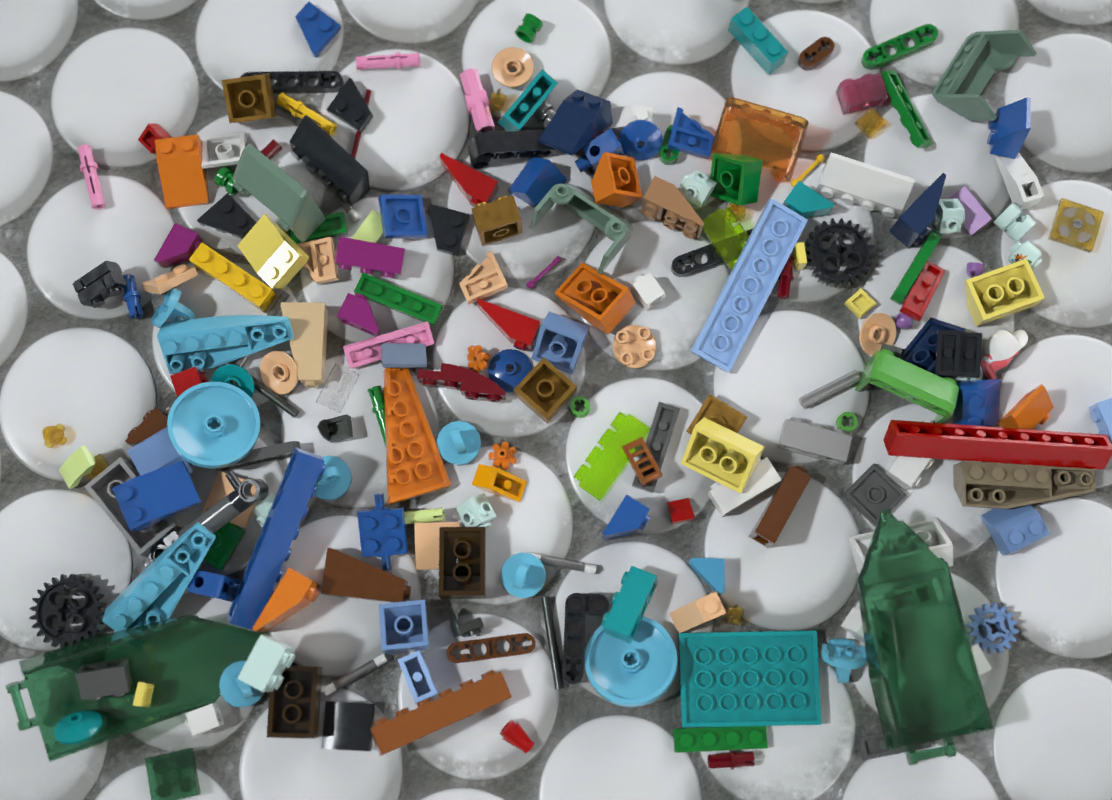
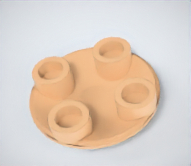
[613,325,657,368]

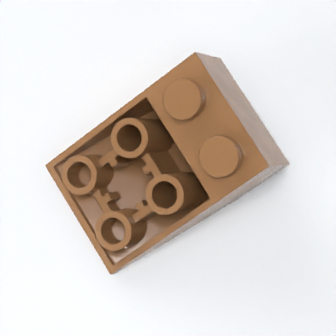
[641,176,704,240]

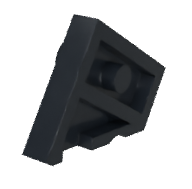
[326,78,374,133]

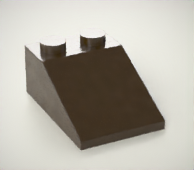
[438,527,486,599]

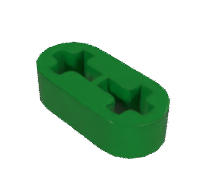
[659,124,680,165]

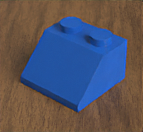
[987,97,1031,159]
[953,379,1001,427]
[601,494,651,540]

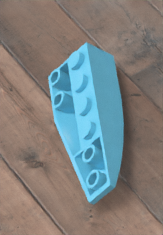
[157,315,294,374]
[102,522,216,648]

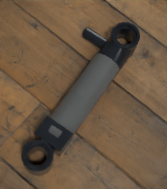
[149,470,269,563]

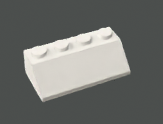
[816,152,915,218]
[849,517,953,586]

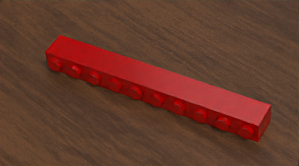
[883,420,1112,470]

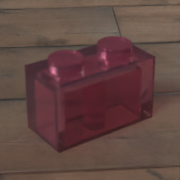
[836,73,888,115]

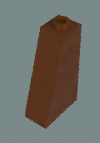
[748,465,811,548]
[321,548,411,603]

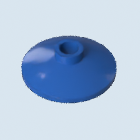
[620,120,662,161]
[488,349,532,392]

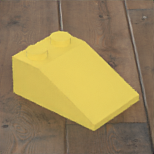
[237,214,310,290]

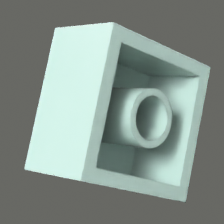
[237,635,295,692]

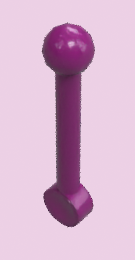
[526,256,562,289]

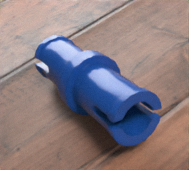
[123,274,144,319]

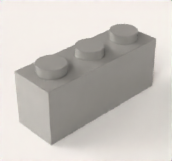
[777,417,852,465]

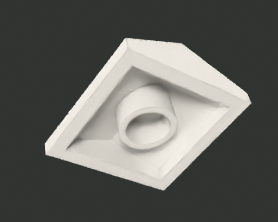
[201,132,247,169]

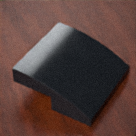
[935,330,982,378]
[321,701,375,751]

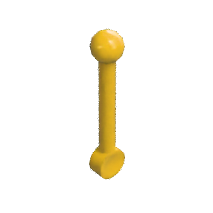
[791,154,825,188]

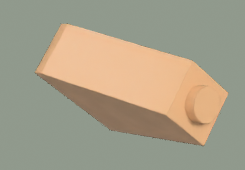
[669,592,726,633]

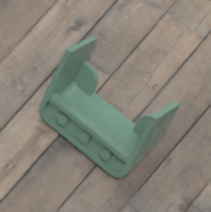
[932,30,1037,120]
[232,144,326,244]
[530,184,633,275]

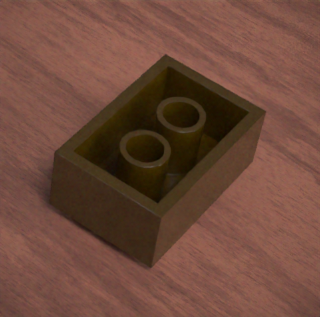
[267,666,322,739]

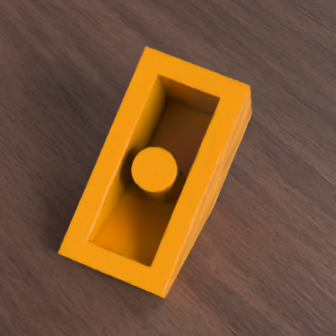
[472,464,527,502]

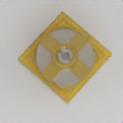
[1048,198,1104,253]

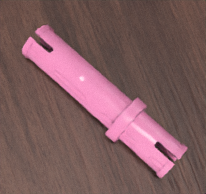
[356,52,420,70]
[77,145,105,209]

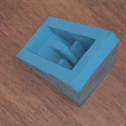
[687,558,725,596]

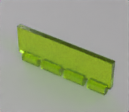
[702,207,749,271]
[573,412,650,501]

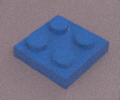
[378,195,428,239]

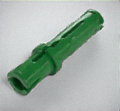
[367,386,386,447]

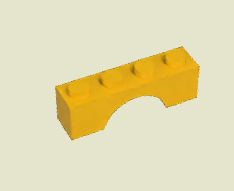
[189,243,278,314]

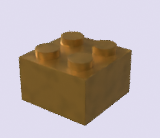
[221,74,277,123]
[471,195,523,246]
[514,357,577,424]

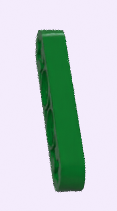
[861,24,938,70]
[890,230,942,305]

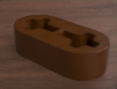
[798,37,835,71]

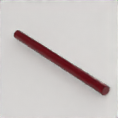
[351,89,372,159]

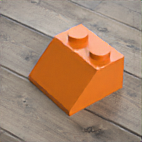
[591,152,643,208]
[997,384,1054,430]

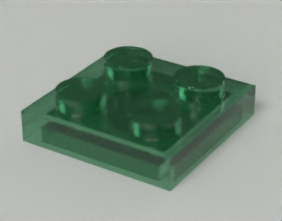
[145,747,201,800]

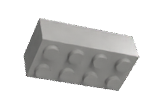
[84,457,183,557]

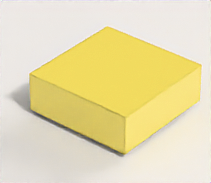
[792,242,807,270]
[844,288,876,319]
[133,682,154,708]

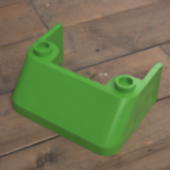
[855,349,959,423]

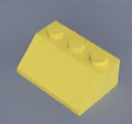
[965,258,1045,327]
[681,417,764,494]

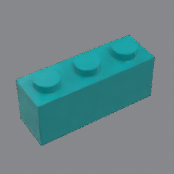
[728,7,788,75]
[498,69,558,131]
[602,565,658,644]

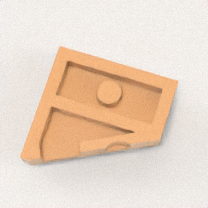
[297,237,339,284]
[459,251,508,305]
[141,264,198,295]

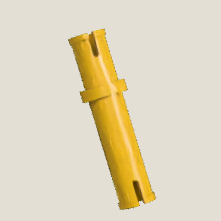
[276,92,337,136]

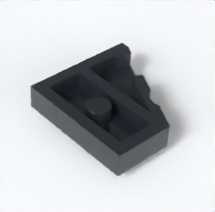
[197,193,256,239]
[429,204,470,256]

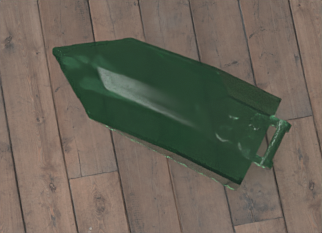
[857,508,993,765]
[5,614,264,762]

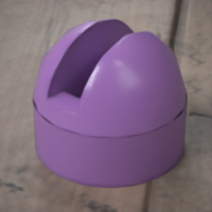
[966,262,985,278]
[895,313,912,329]

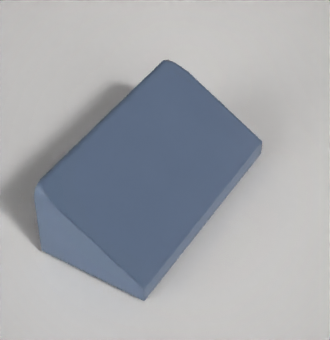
[381,343,427,368]

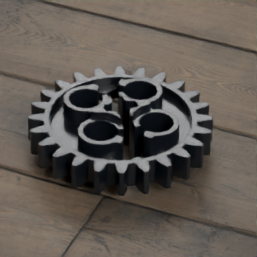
[804,218,875,288]
[30,574,107,649]

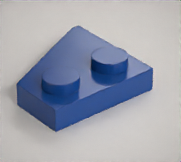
[667,107,714,159]

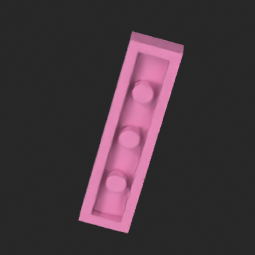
[343,321,435,369]

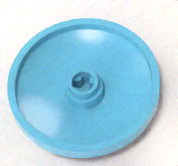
[167,382,260,469]
[585,616,678,707]

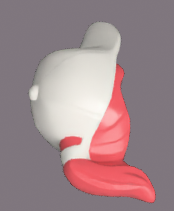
[980,330,1028,380]

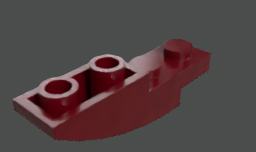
[417,363,506,402]

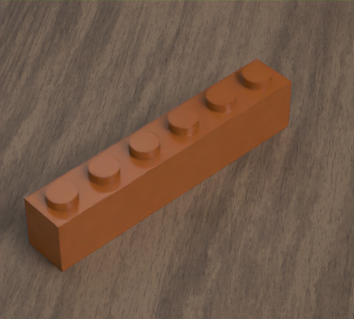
[370,670,512,756]

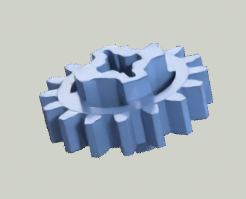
[966,603,1019,654]

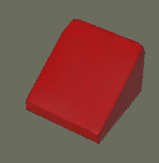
[138,123,171,154]
[667,498,695,524]

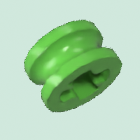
[570,396,590,418]
[836,412,858,433]

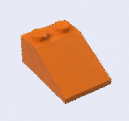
[155,134,210,209]
[554,262,636,335]
[252,568,320,633]

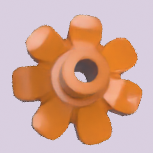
[467,345,490,373]
[489,441,517,470]

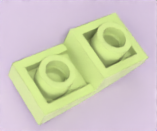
[351,209,383,243]
[59,445,95,489]

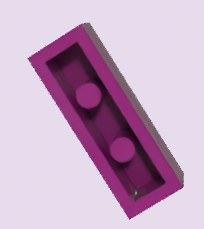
[334,236,405,279]

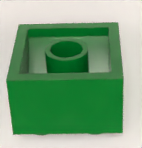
[710,153,763,206]

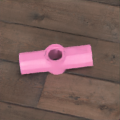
[460,68,495,134]

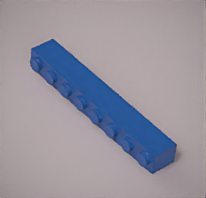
[227,447,326,630]

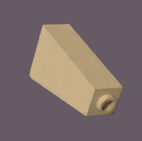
[281,302,328,388]

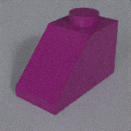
[154,223,203,268]
[337,293,381,337]

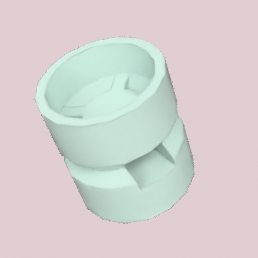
[993,202,1036,243]

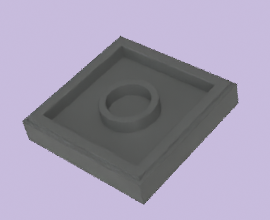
[842,463,907,527]

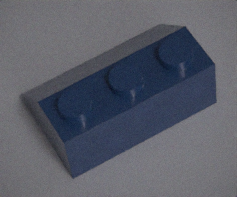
[903,317,966,378]

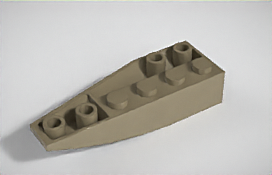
[953,461,1095,509]

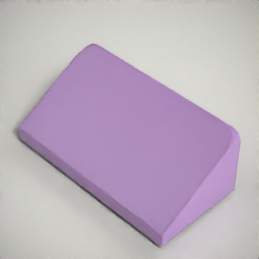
[949,186,992,236]

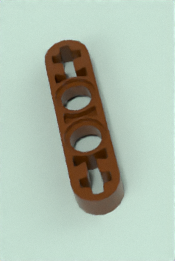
[447,633,536,663]

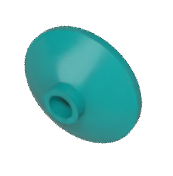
[211,364,255,398]
[54,710,102,745]

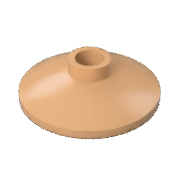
[492,47,534,88]
[859,313,896,356]
[260,351,298,394]

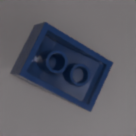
[539,90,613,155]
[889,173,946,249]

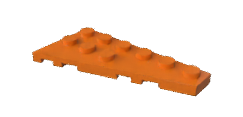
[384,368,451,505]

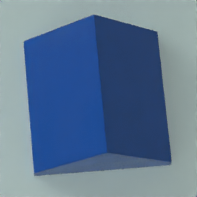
[508,157,567,208]

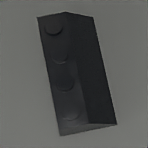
[290,115,370,206]

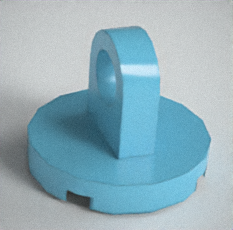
[151,287,195,328]
[437,421,481,466]
[315,455,352,501]
[501,552,546,598]
[821,638,868,683]
[219,660,264,708]

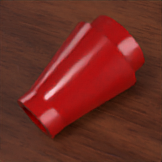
[500,719,535,754]

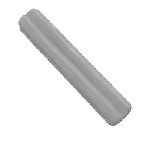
[799,370,861,409]

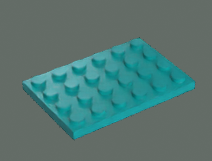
[678,631,822,727]

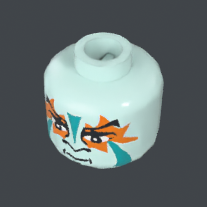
[1008,240,1042,270]

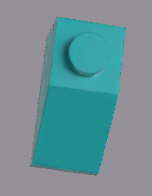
[783,181,835,218]

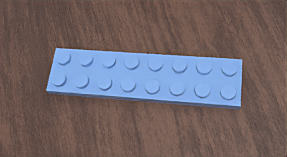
[690,198,808,373]

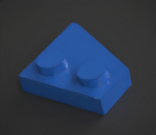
[295,1,342,58]

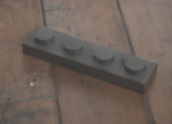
[632,402,680,493]

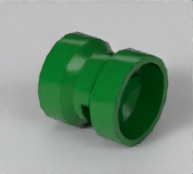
[515,13,543,44]
[214,166,238,196]

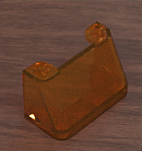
[709,98,809,182]

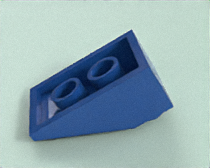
[112,461,201,532]

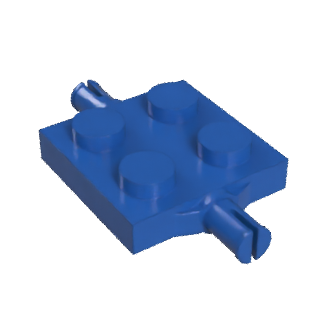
[357,493,408,571]

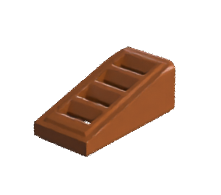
[622,437,663,487]

